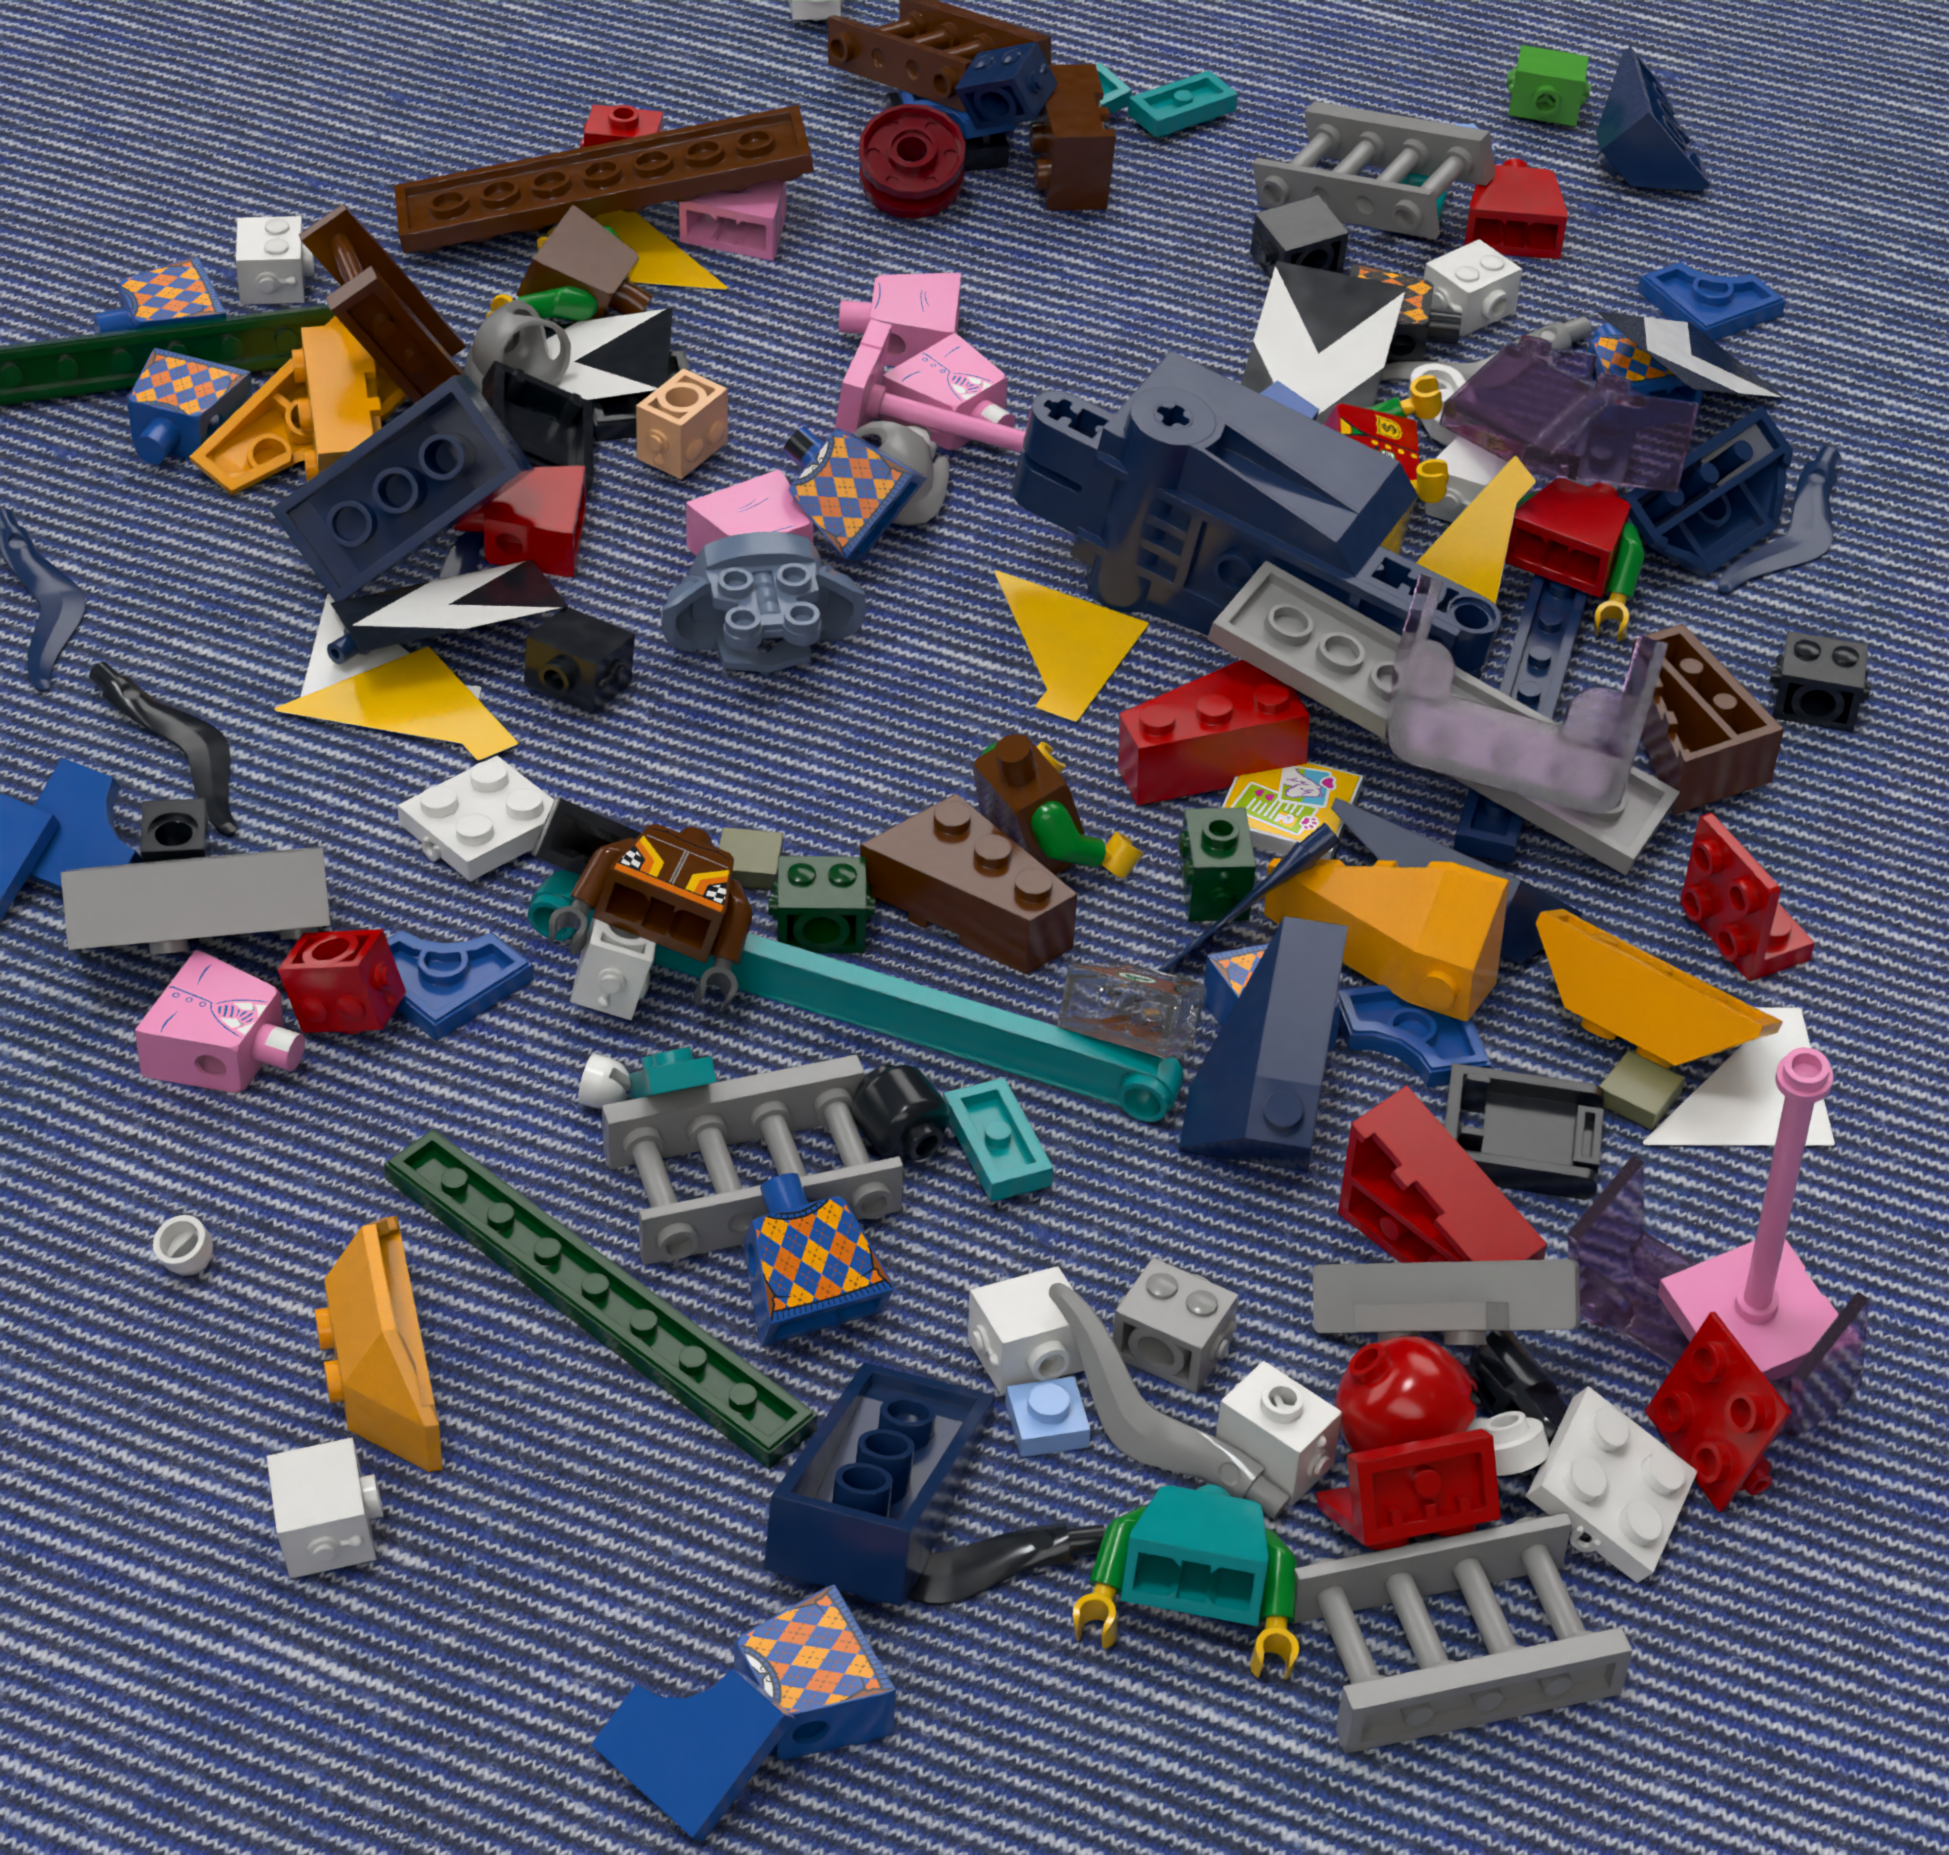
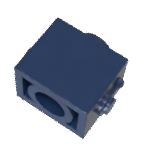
[955,41,1058,130]

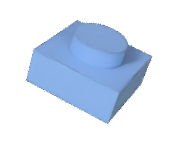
[1005,1376,1091,1457]

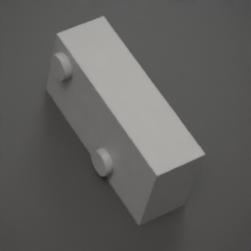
[60,846,330,954]

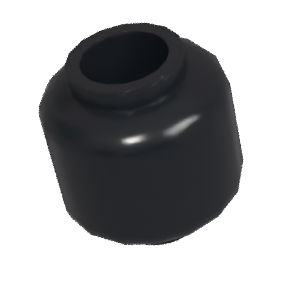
[852,1064,950,1162]

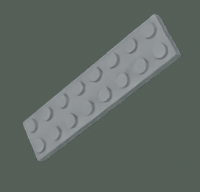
[1207,561,1680,875]

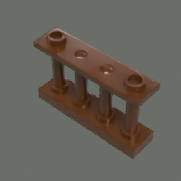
[827,0,1052,112]
[299,203,482,404]

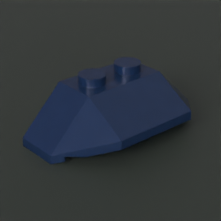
[1621,405,1793,578]

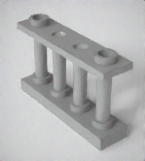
[1252,101,1495,239]
[602,1054,903,1265]
[1292,1513,1633,1754]

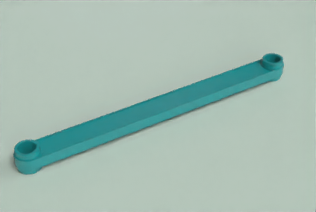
[527,870,1184,1122]

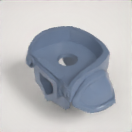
[661,532,866,677]

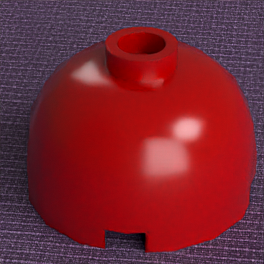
[1334,1335,1478,1453]

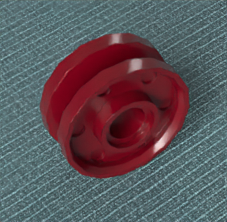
[858,104,966,219]

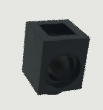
[141,798,211,863]

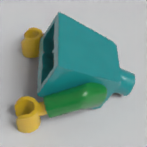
[1073,1485,1299,1680]

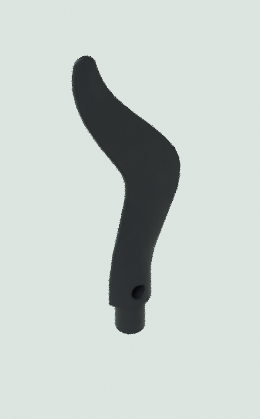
[89,662,238,835]
[907,1522,1105,1605]

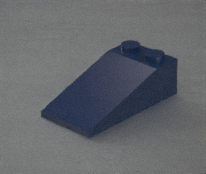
[270,375,535,602]
[763,1362,995,1606]

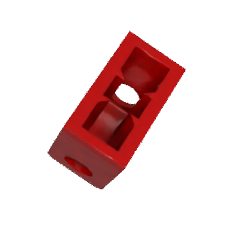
[1464,158,1568,260]
[453,466,587,578]

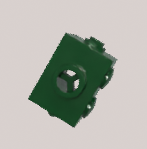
[1178,807,1256,922]
[768,856,875,954]

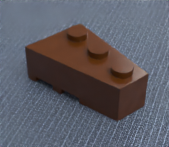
[1029,64,1116,211]
[1624,624,1784,815]
[860,793,1078,975]

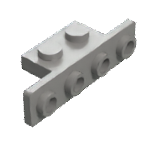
[1313,1259,1580,1345]

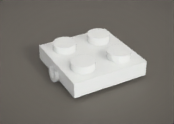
[397,756,554,881]
[1526,1386,1697,1583]

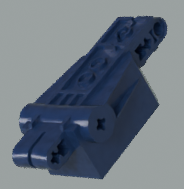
[1012,351,1502,680]

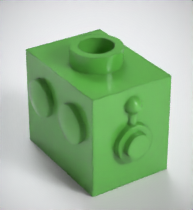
[1506,45,1591,127]

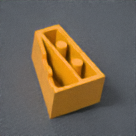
[291,324,382,482]

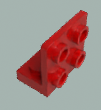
[1680,813,1815,982]
[1316,1429,1501,1550]

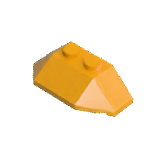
[1536,909,1783,1069]
[314,1216,443,1472]

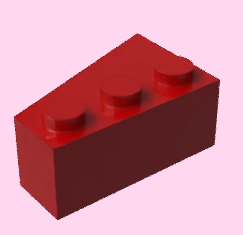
[1118,659,1310,806]
[1338,1085,1547,1263]

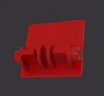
[1644,1312,1792,1512]

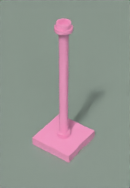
[834,319,1025,453]
[1658,1047,1853,1383]

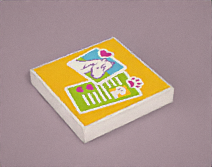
[1221,761,1364,859]

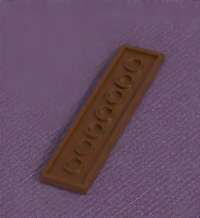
[394,105,814,254]

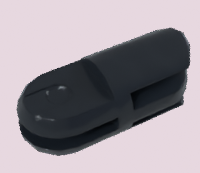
[1463,1330,1568,1447]

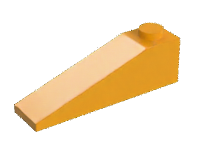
[189,316,408,495]
[1264,858,1510,1022]

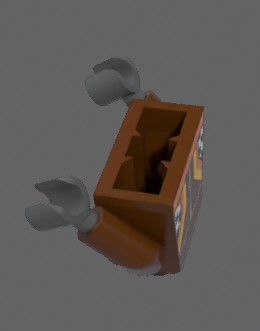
[549,824,753,1012]

